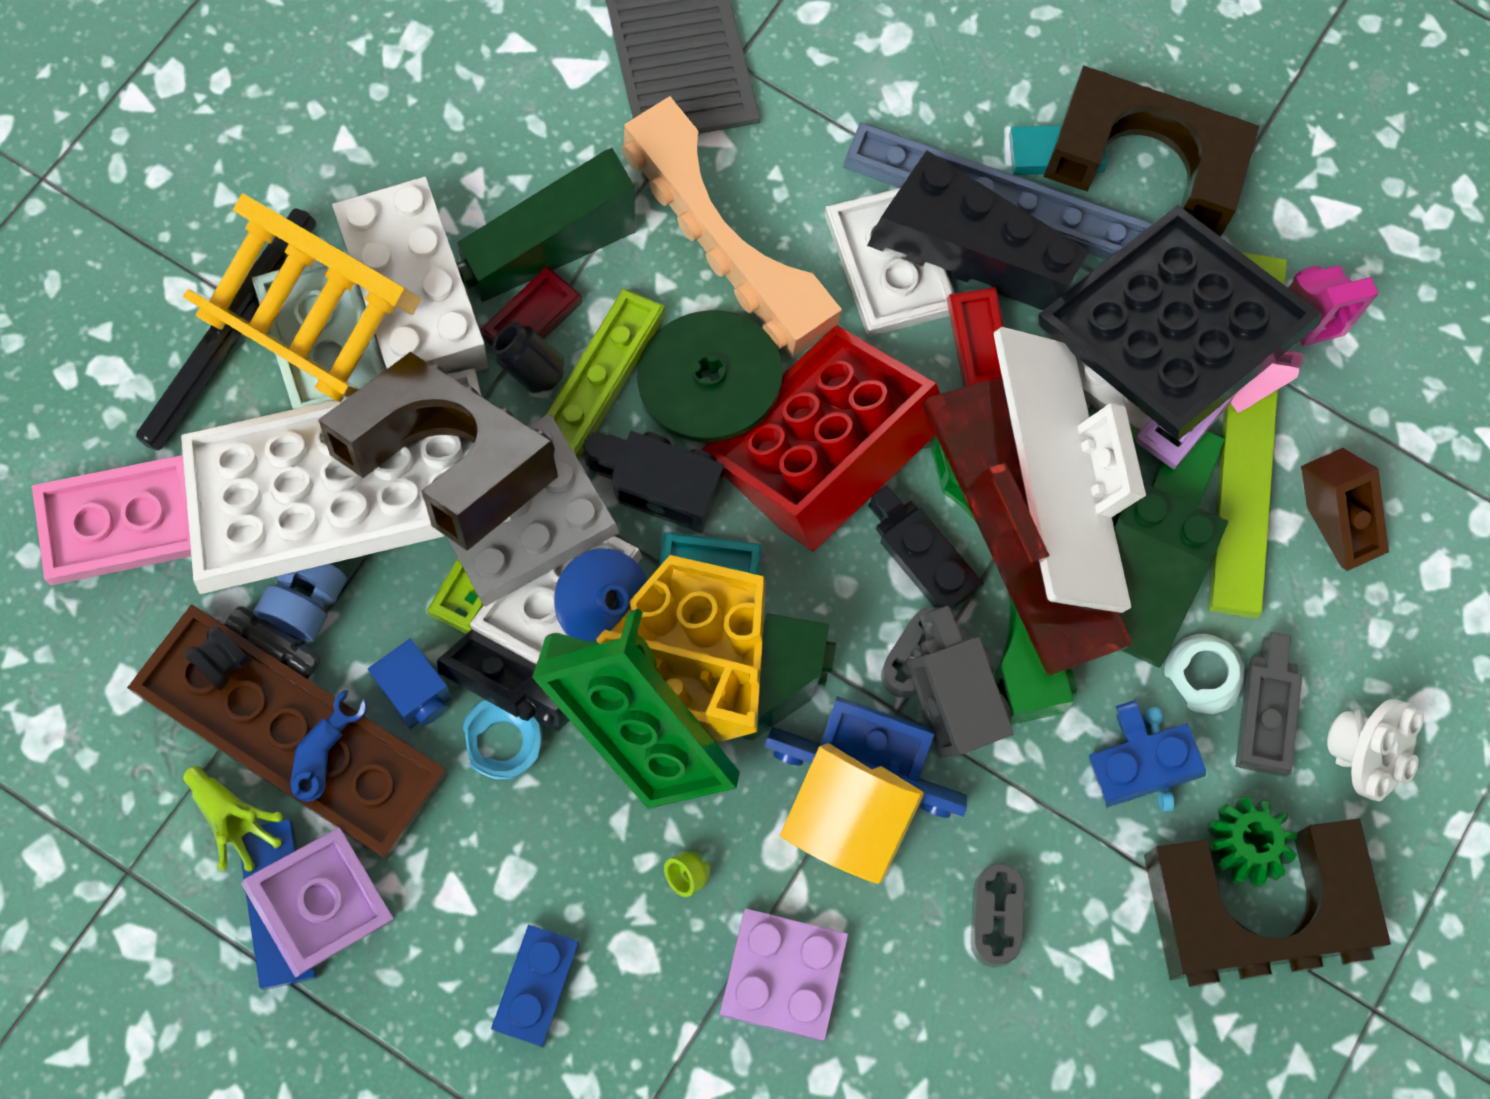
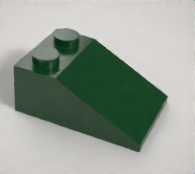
[1067,483,1229,668]

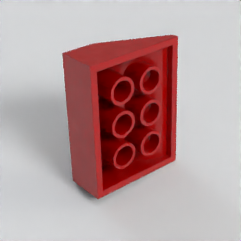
[701,325,950,552]

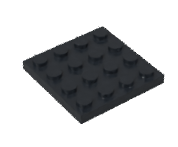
[1038,205,1321,440]

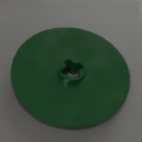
[637,310,783,442]

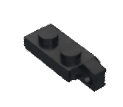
[868,485,984,611]
[436,629,570,732]

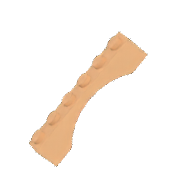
[622,96,842,359]

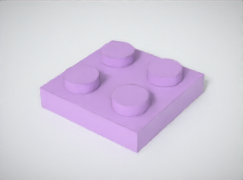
[241,827,394,978]
[719,908,848,1042]

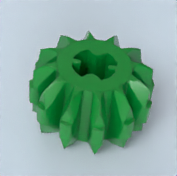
[1207,797,1298,887]

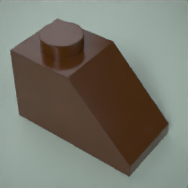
[1301,448,1389,571]

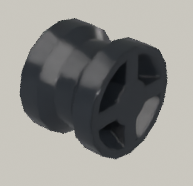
[183,625,252,691]

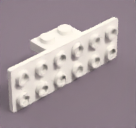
[994,327,1146,613]

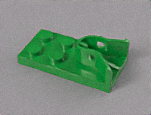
[532,609,740,809]

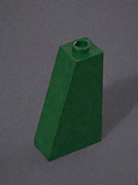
[456,148,635,303]

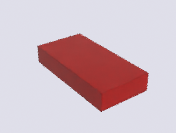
[946,287,1004,390]

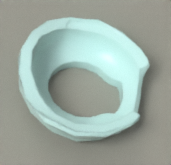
[1164,634,1245,715]

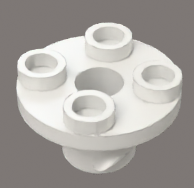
[1327,699,1424,801]

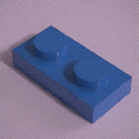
[491,924,580,1048]

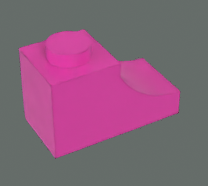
[1288,265,1378,347]

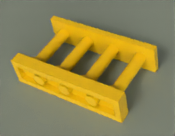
[183,193,422,402]

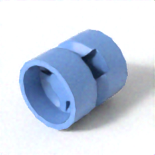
[253,563,347,643]

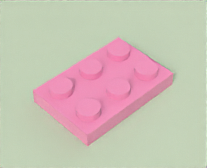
[32,455,191,586]

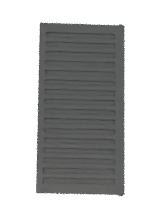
[605,0,760,134]

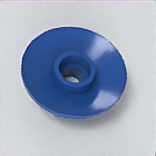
[554,549,648,642]

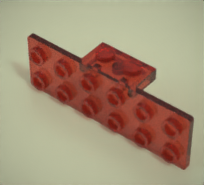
[922,377,1132,676]

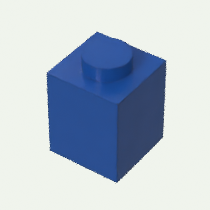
[367,638,452,729]

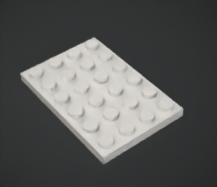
[181,368,511,594]

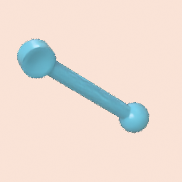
[1143,707,1174,812]

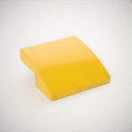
[779,743,924,884]

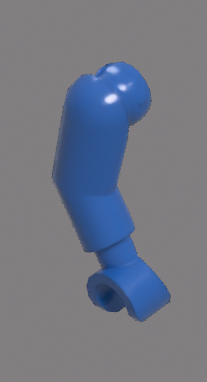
[290,690,368,802]

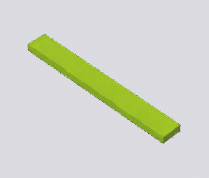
[1208,252,1287,619]
[427,288,667,634]

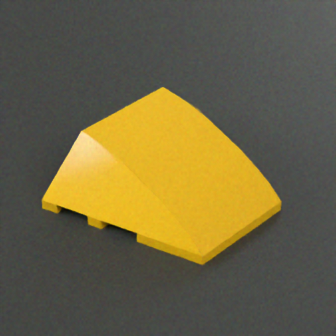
[596,555,766,742]

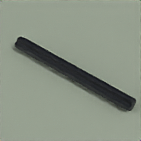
[136,208,316,451]

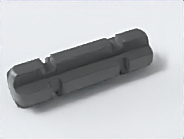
[225,606,320,679]

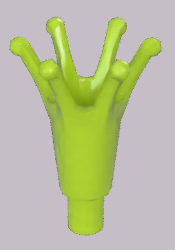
[183,766,283,872]

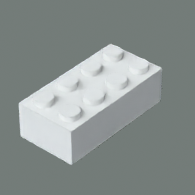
[332,176,489,374]

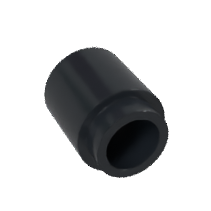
[491,323,564,393]

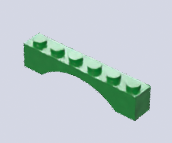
[931,419,1077,725]

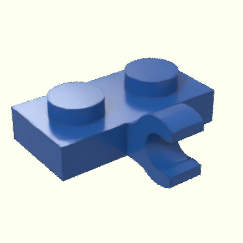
[1089,700,1206,808]

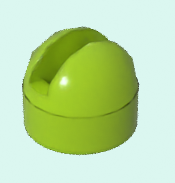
[664,850,711,897]

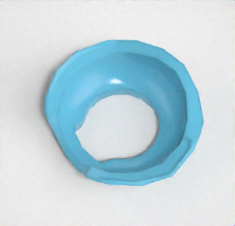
[463,700,542,779]

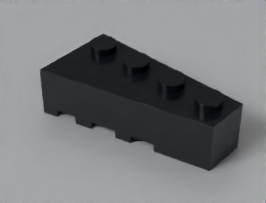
[867,150,1090,310]

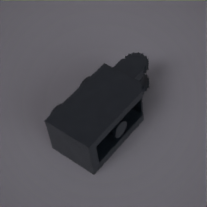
[583,431,724,534]

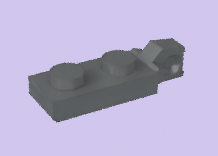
[1235,632,1302,777]

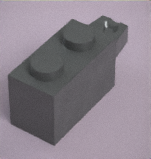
[906,606,1014,758]

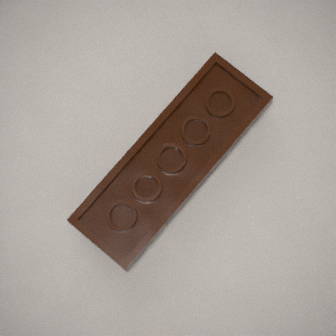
[127,604,448,861]

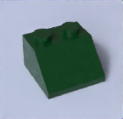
[743,613,836,740]

